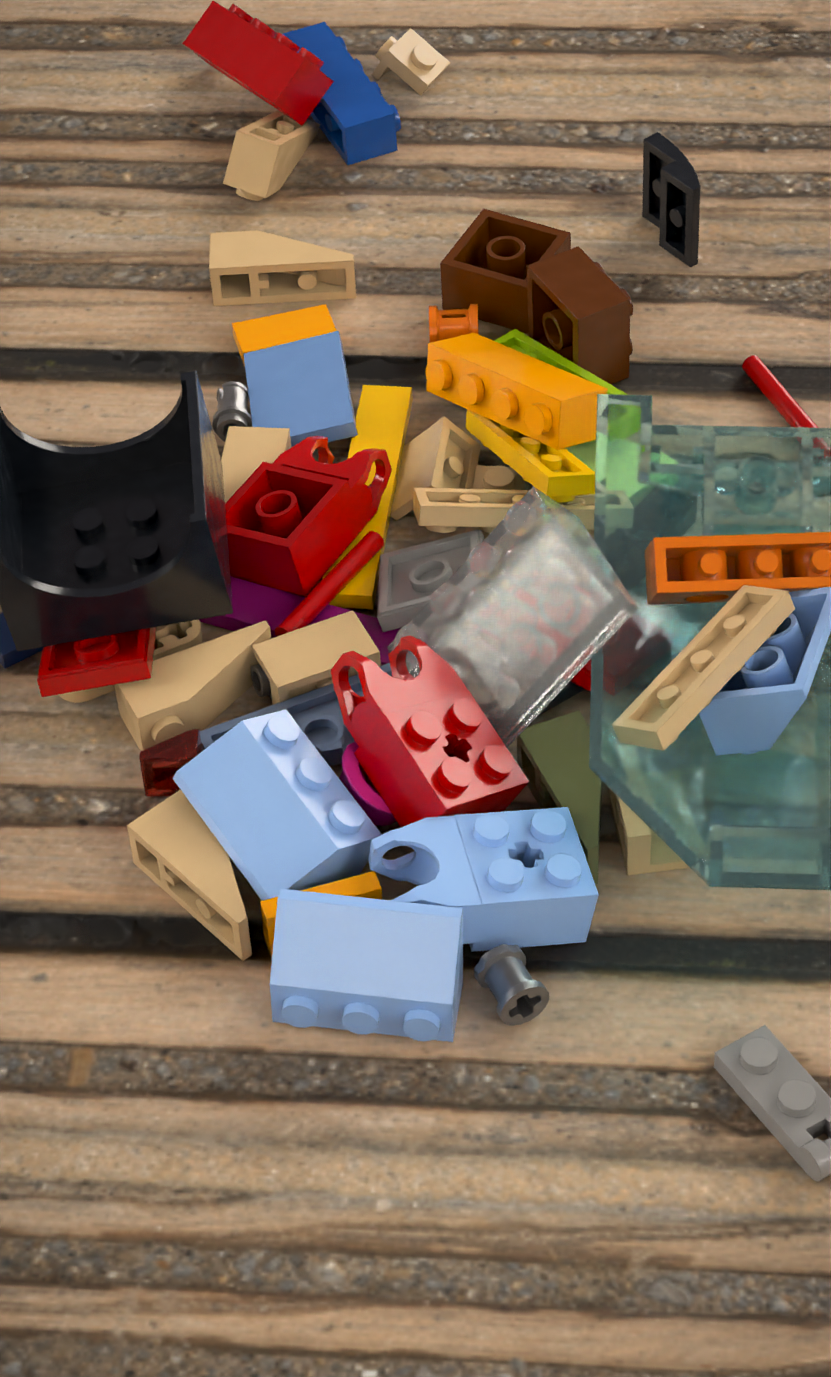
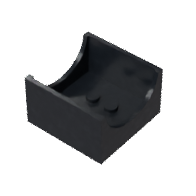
[0,371,233,651]

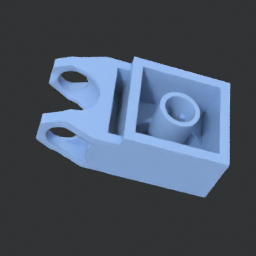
[368,807,599,952]

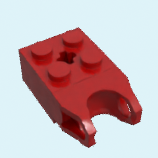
[225,436,392,596]
[331,635,529,827]

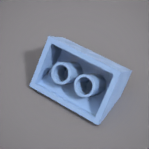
[699,587,831,756]
[173,710,382,901]
[270,889,463,1042]

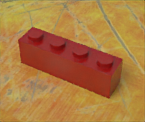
[182,0,334,126]

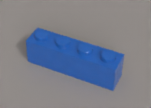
[283,22,401,165]

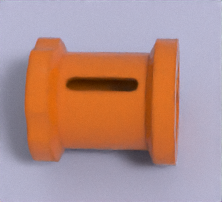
[429,304,479,343]

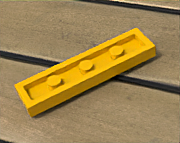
[465,409,597,502]

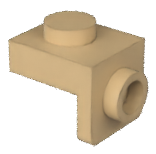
[372,28,450,95]

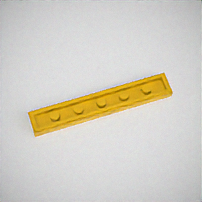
[322,385,413,610]

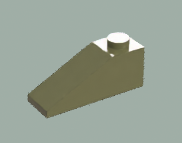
[517,710,608,885]

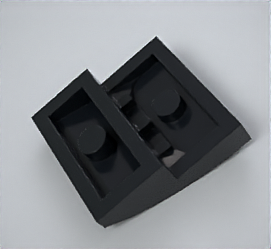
[642,132,701,267]

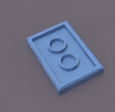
[243,331,358,447]

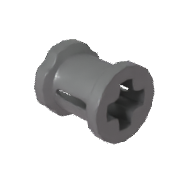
[474,944,549,1026]

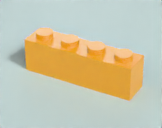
[426,333,608,450]

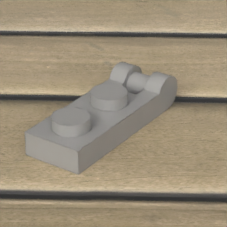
[714,1025,831,1182]

